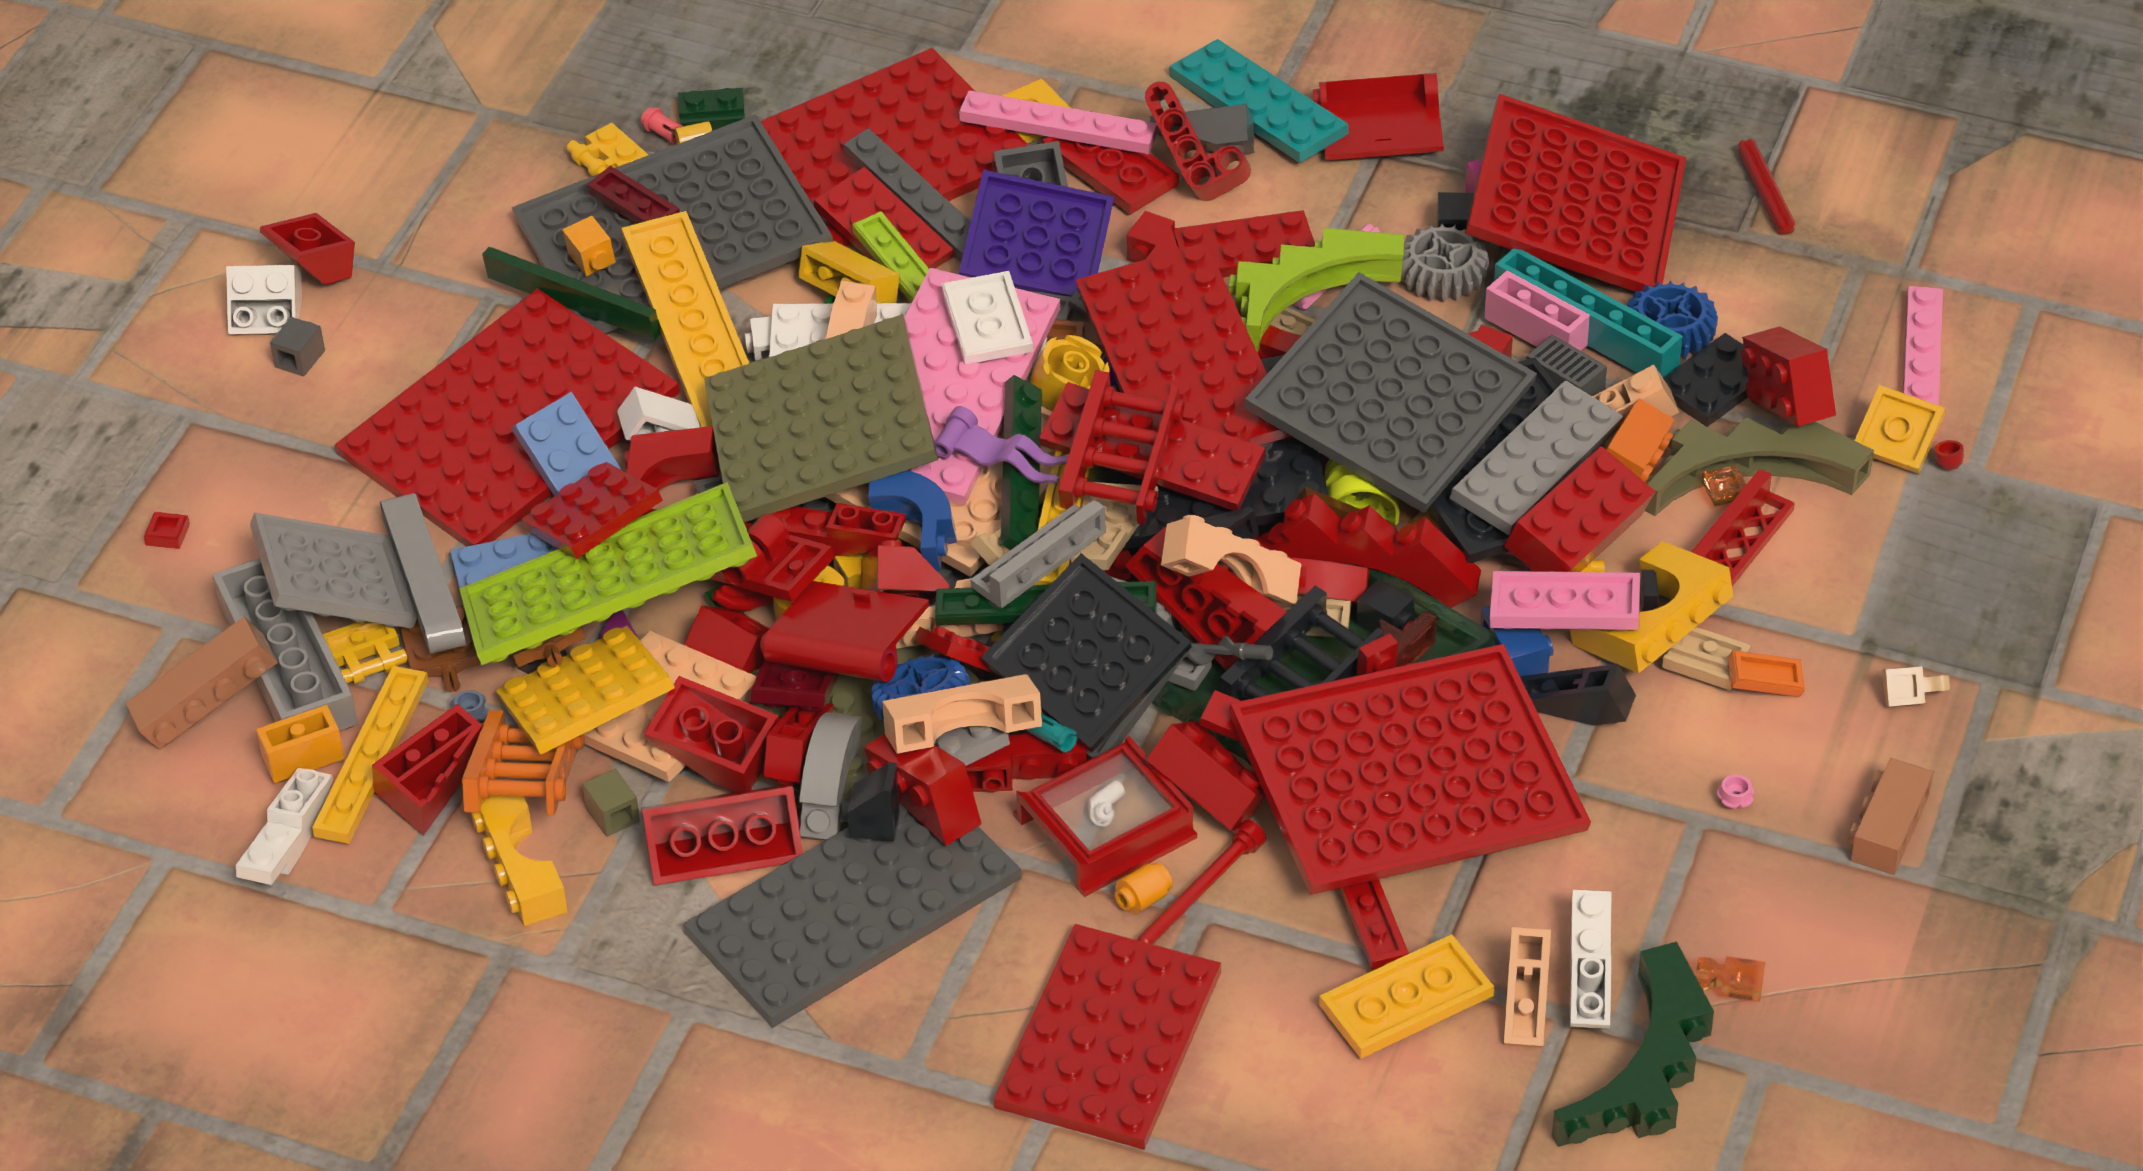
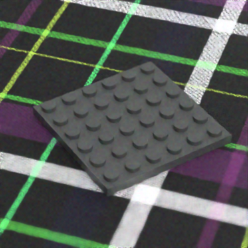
[1243,272,1537,513]

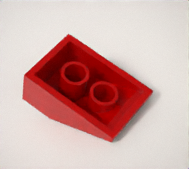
[644,676,779,792]

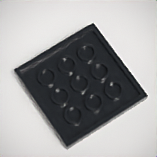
[981,553,1192,753]

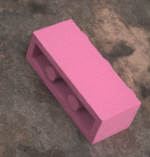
[1484,271,1590,351]

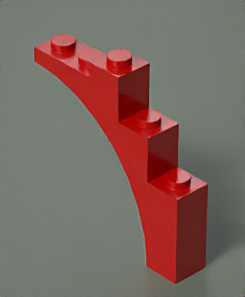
[1253,493,1481,609]

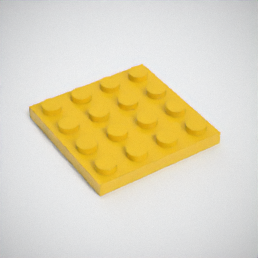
[496,626,675,755]

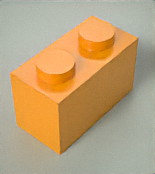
[256,705,345,784]

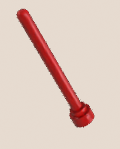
[1138,820,1267,944]

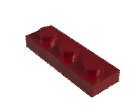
[587,165,680,224]

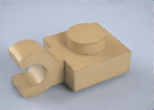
[1882,666,1950,707]

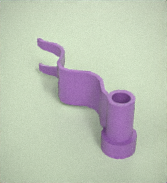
[934,406,1068,484]

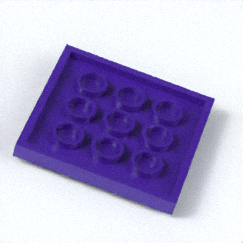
[959,170,1114,297]

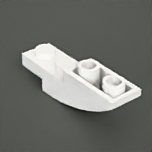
[236,768,333,885]
[1570,890,1612,1029]

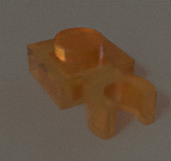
[1696,956,1765,1002]

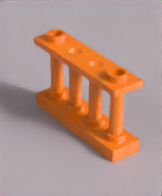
[462,710,584,815]

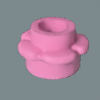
[1717,774,1754,809]

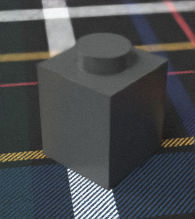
[270,317,325,377]

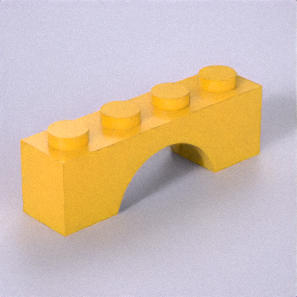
[471,795,568,926]

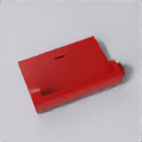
[1313,73,1444,161]
[760,581,930,682]

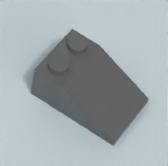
[992,141,1068,187]

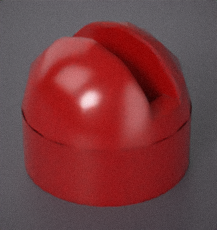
[1935,440,1964,471]

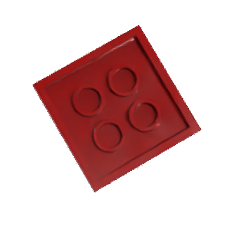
[521,462,663,559]

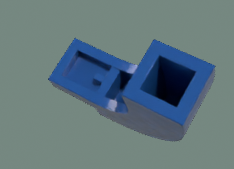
[868,470,957,571]

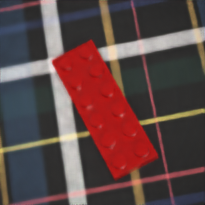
[1039,382,1265,510]

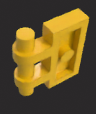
[566,123,648,176]
[322,621,408,685]

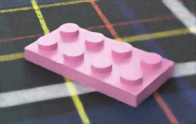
[1490,571,1640,631]

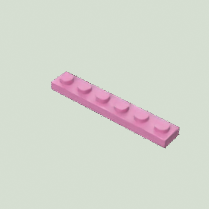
[959,90,1158,154]
[1903,286,1943,441]

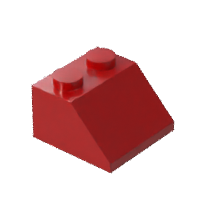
[260,213,355,284]
[861,540,949,605]
[684,605,769,674]

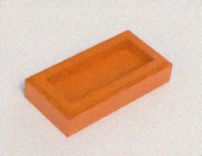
[1728,650,1805,697]

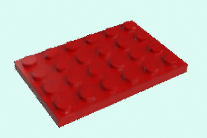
[994,924,1221,1150]

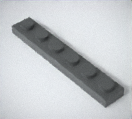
[843,128,971,261]

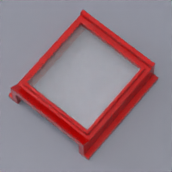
[1013,736,1197,897]

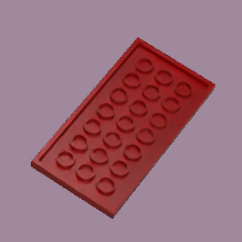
[1076,242,1291,446]

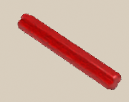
[1738,139,1795,235]

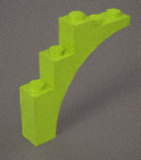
[1229,228,1405,353]

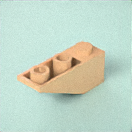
[1592,365,1679,433]

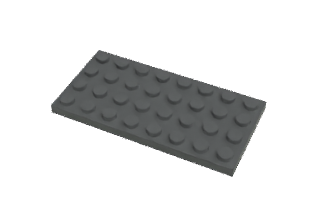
[683,803,1022,1028]

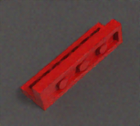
[1691,469,1795,587]

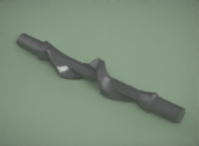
[1180,632,1273,665]

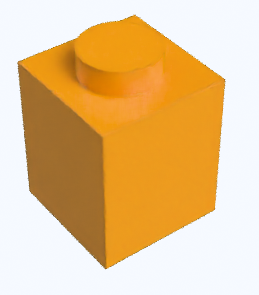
[562,216,616,276]

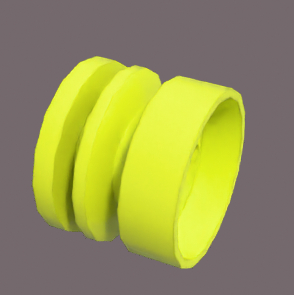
[1324,459,1400,525]

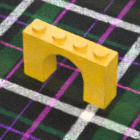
[1570,541,1733,673]

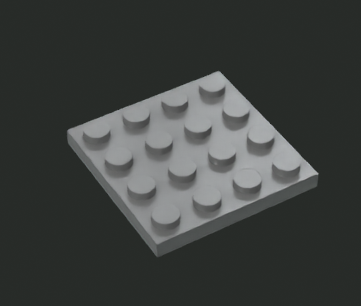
[250,512,417,628]

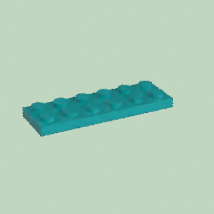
[1169,39,1349,163]

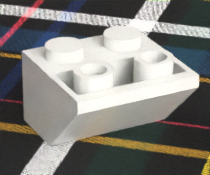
[226,265,302,334]

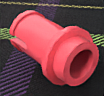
[641,107,682,144]

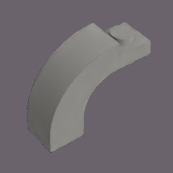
[799,712,862,840]

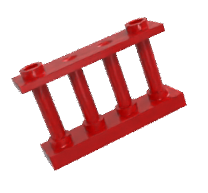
[1058,370,1185,525]

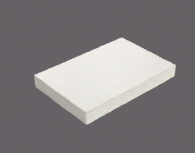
[941,271,1033,364]

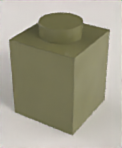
[582,768,640,837]

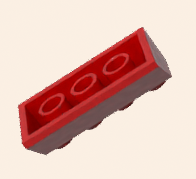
[641,784,803,885]

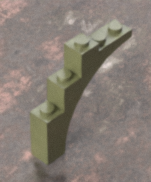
[1645,417,1874,516]

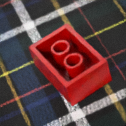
[1741,326,1836,427]

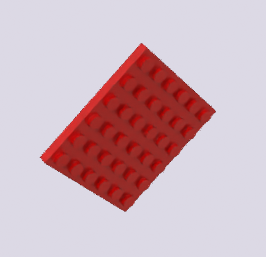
[1465,93,1686,291]

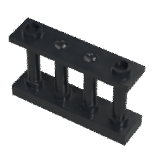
[1220,585,1384,699]

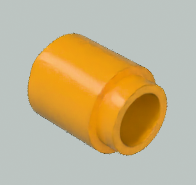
[1115,863,1173,914]

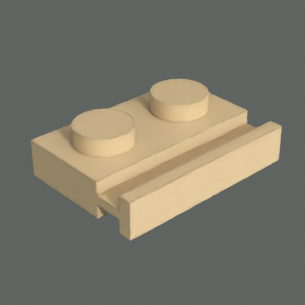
[1662,627,1751,691]

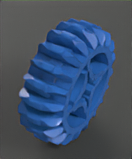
[1627,280,1718,359]
[871,654,971,726]

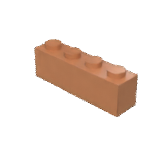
[126,616,278,749]

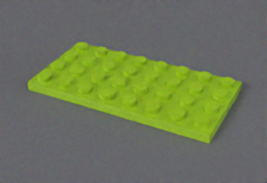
[459,482,757,665]

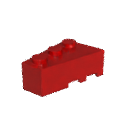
[372,704,482,836]
[1146,721,1266,830]
[864,734,982,846]

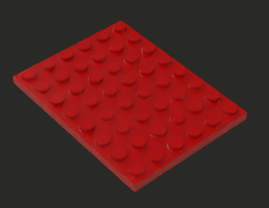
[760,48,1029,247]
[334,288,680,547]
[1228,644,1591,895]

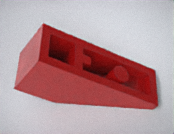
[763,703,834,785]

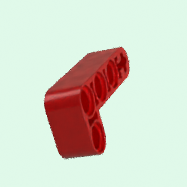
[1145,81,1251,201]

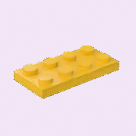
[1319,934,1494,1059]

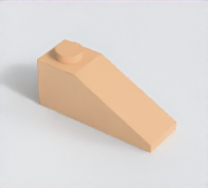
[825,280,877,339]
[1504,927,1551,1047]

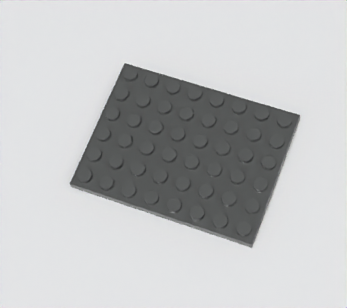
[512,115,833,333]

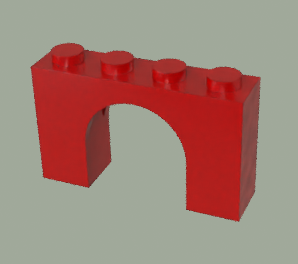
[625,426,720,516]

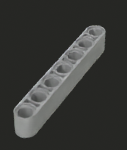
[380,493,466,654]

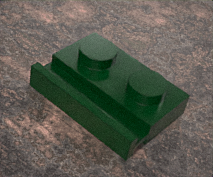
[678,88,745,131]

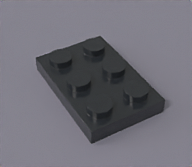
[1663,333,1749,427]

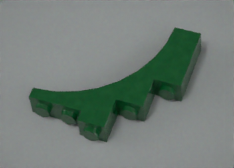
[1552,941,1714,1147]

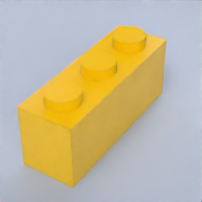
[798,241,900,303]

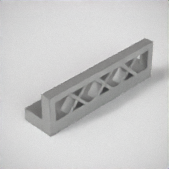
[970,500,1106,608]

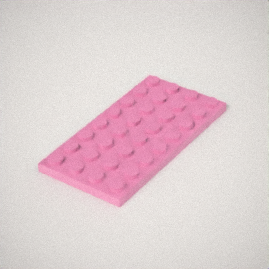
[904,268,1060,505]

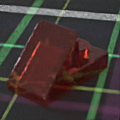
[1379,611,1437,667]

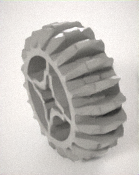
[1401,224,1489,302]

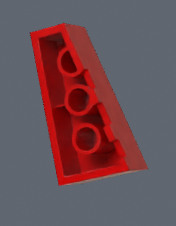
[1125,526,1287,671]

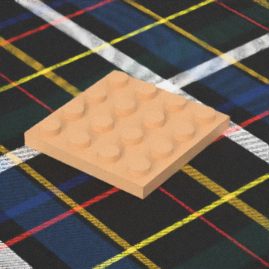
[584,631,757,782]

